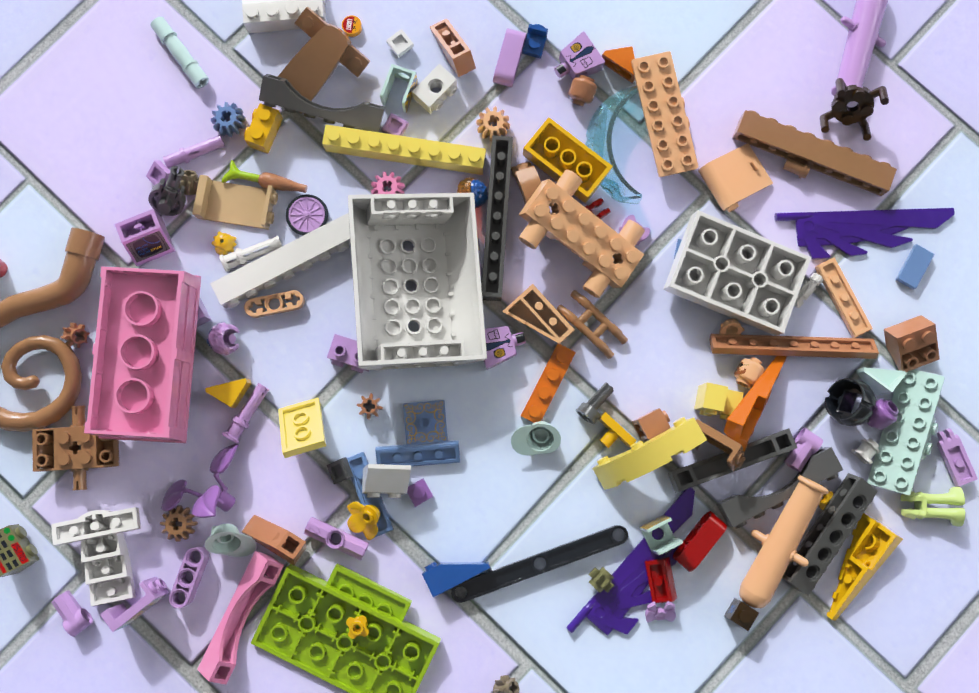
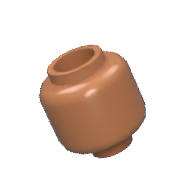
[568,75,597,107]

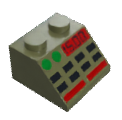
[0,524,40,577]

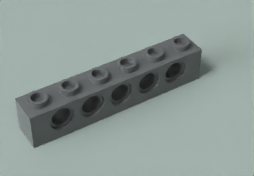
[782,473,878,596]

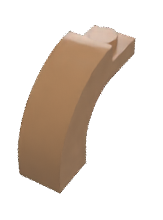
[511,161,550,213]

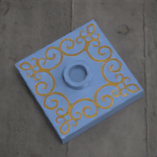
[403,400,448,445]

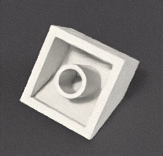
[362,464,411,498]

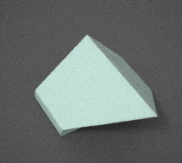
[856,367,906,395]

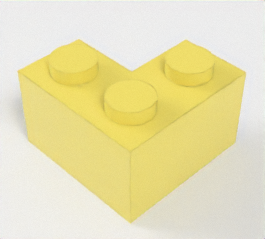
[694,382,744,420]

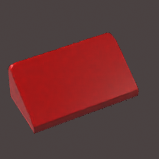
[645,557,677,603]

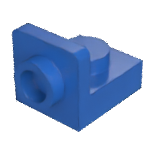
[522,24,548,59]

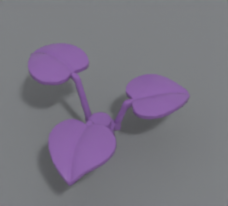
[161,444,239,518]

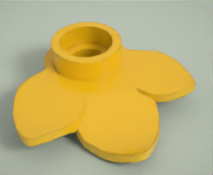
[347,502,380,540]

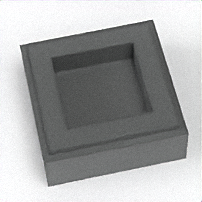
[327,457,353,484]

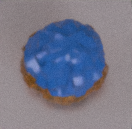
[457,177,488,209]

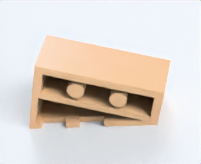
[502,284,575,344]

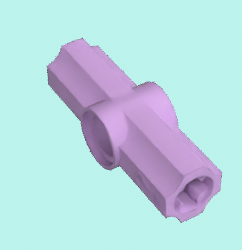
[303,517,369,560]

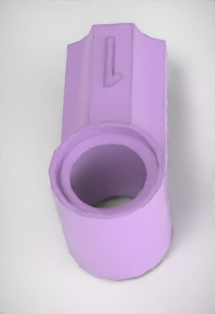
[784,428,823,472]
[51,590,93,637]

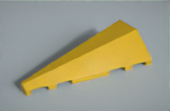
[827,513,903,621]

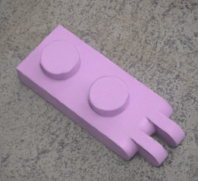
[937,428,978,487]

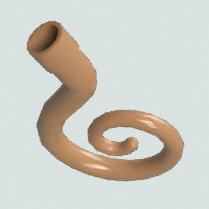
[0,227,105,432]

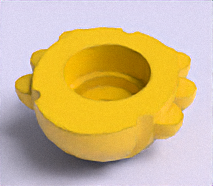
[211,231,237,255]

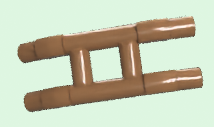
[556,290,628,359]

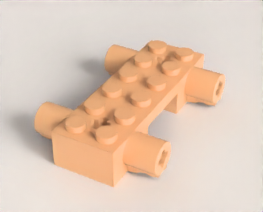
[519,170,645,298]

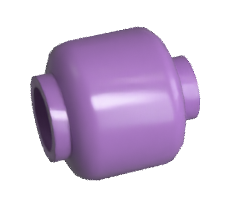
[867,399,899,430]

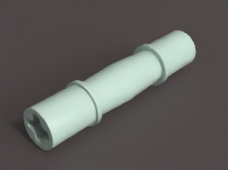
[150,17,209,88]

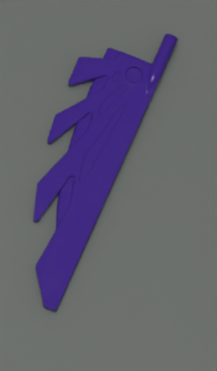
[774,208,955,259]
[566,488,695,635]

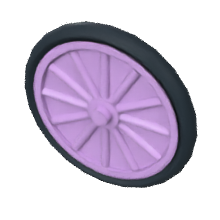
[286,194,328,236]

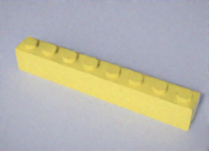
[322,124,486,175]

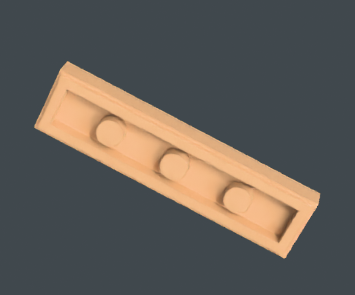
[815,257,873,338]

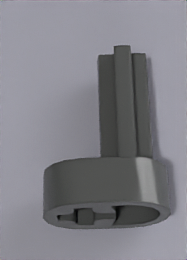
[576,382,614,424]

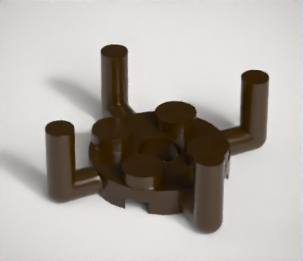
[819,78,889,141]

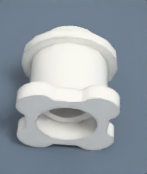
[850,438,880,465]

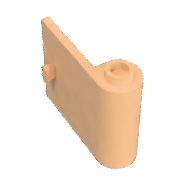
[698,143,773,213]

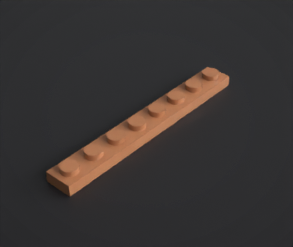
[709,334,879,359]

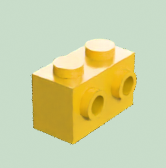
[244,103,283,154]

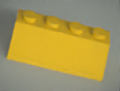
[523,117,613,204]

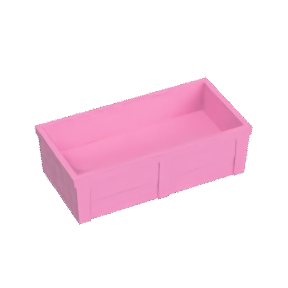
[84,266,201,443]

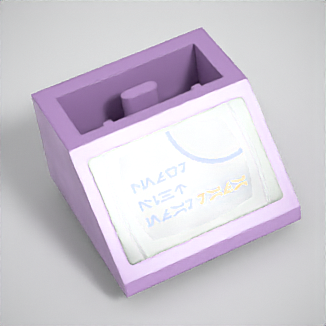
[115,209,175,267]

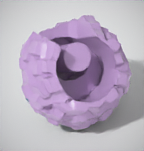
[207,322,239,355]

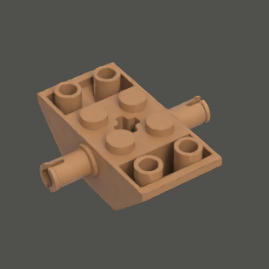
[32,406,119,491]

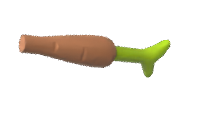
[222,160,308,193]

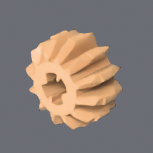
[476,106,510,142]

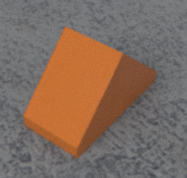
[602,46,635,84]

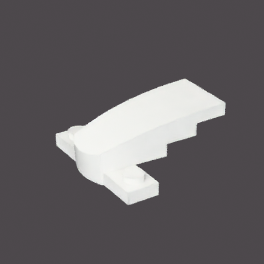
[51,507,141,606]

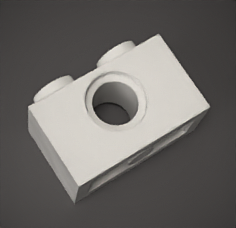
[412,63,457,114]

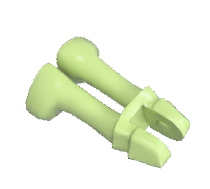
[900,487,966,527]

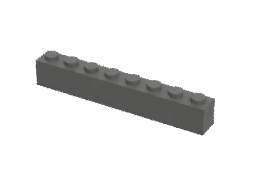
[482,135,513,302]

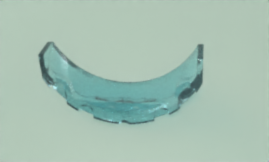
[585,85,642,204]

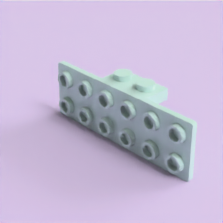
[867,369,945,496]

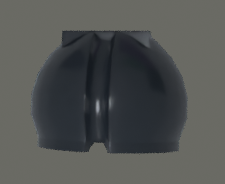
[825,378,877,426]

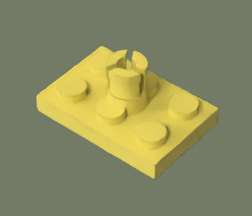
[278,398,326,458]

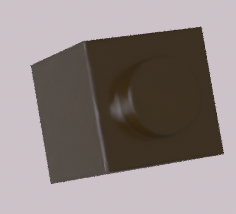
[724,598,759,631]

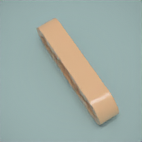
[244,290,305,318]

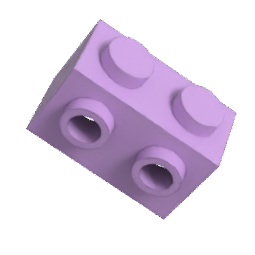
[327,334,369,373]

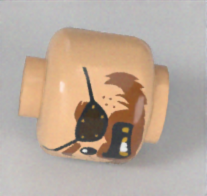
[734,357,765,389]

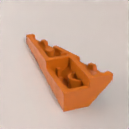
[724,356,787,452]

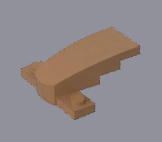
[278,7,371,114]

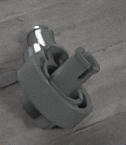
[148,166,186,217]

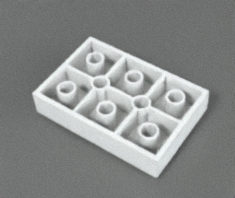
[663,210,812,336]

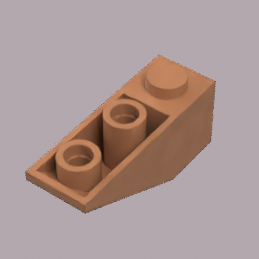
[241,515,306,566]

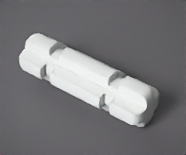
[794,273,823,308]

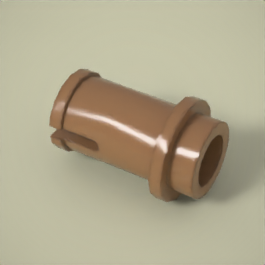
[783,157,811,179]

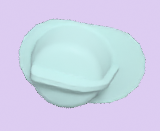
[511,421,561,456]
[205,523,257,557]

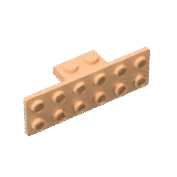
[631,51,698,178]

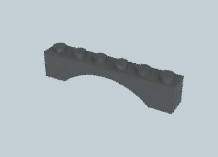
[259,74,385,132]
[668,428,797,493]
[716,447,844,529]

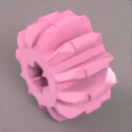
[371,172,405,194]

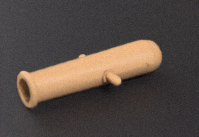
[739,475,829,609]

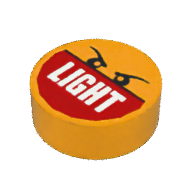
[342,15,362,37]

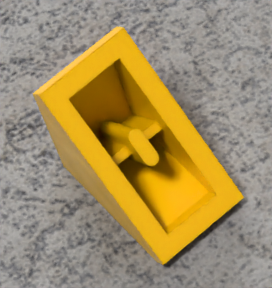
[205,378,251,409]

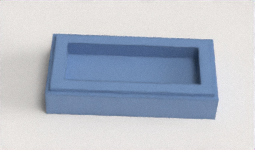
[895,244,935,289]

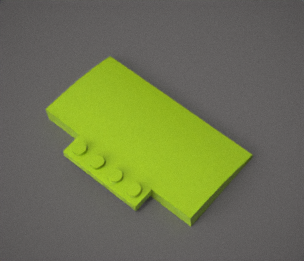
[251,563,441,693]

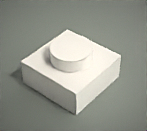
[386,29,414,58]

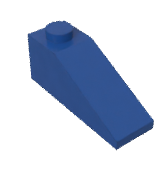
[422,561,490,597]

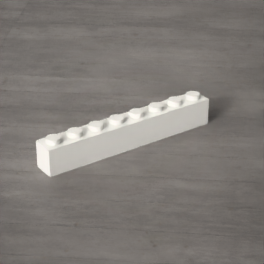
[210,213,350,309]

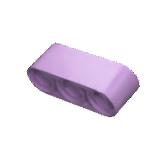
[493,28,527,88]
[169,546,209,609]

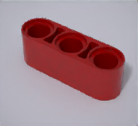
[673,511,727,572]

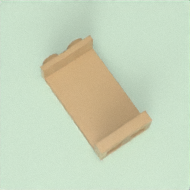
[192,175,278,230]

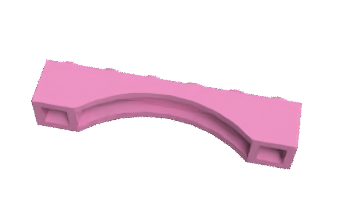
[197,551,284,685]

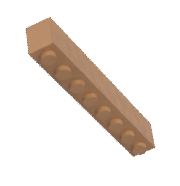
[732,110,897,196]

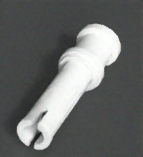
[219,235,282,272]

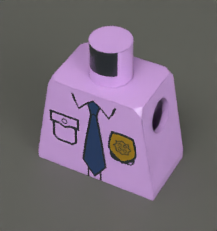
[554,31,605,80]
[484,326,526,370]

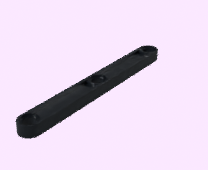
[451,525,628,603]

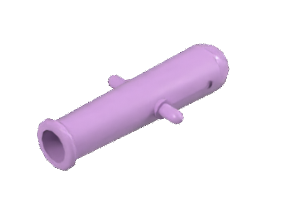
[831,0,888,96]

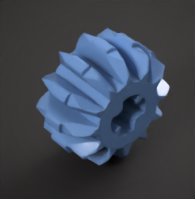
[211,102,246,138]

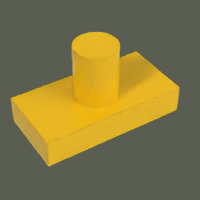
[598,412,637,449]

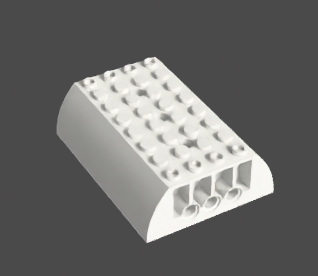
[347,193,487,370]

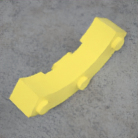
[592,417,707,490]

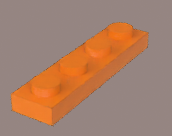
[521,343,576,423]

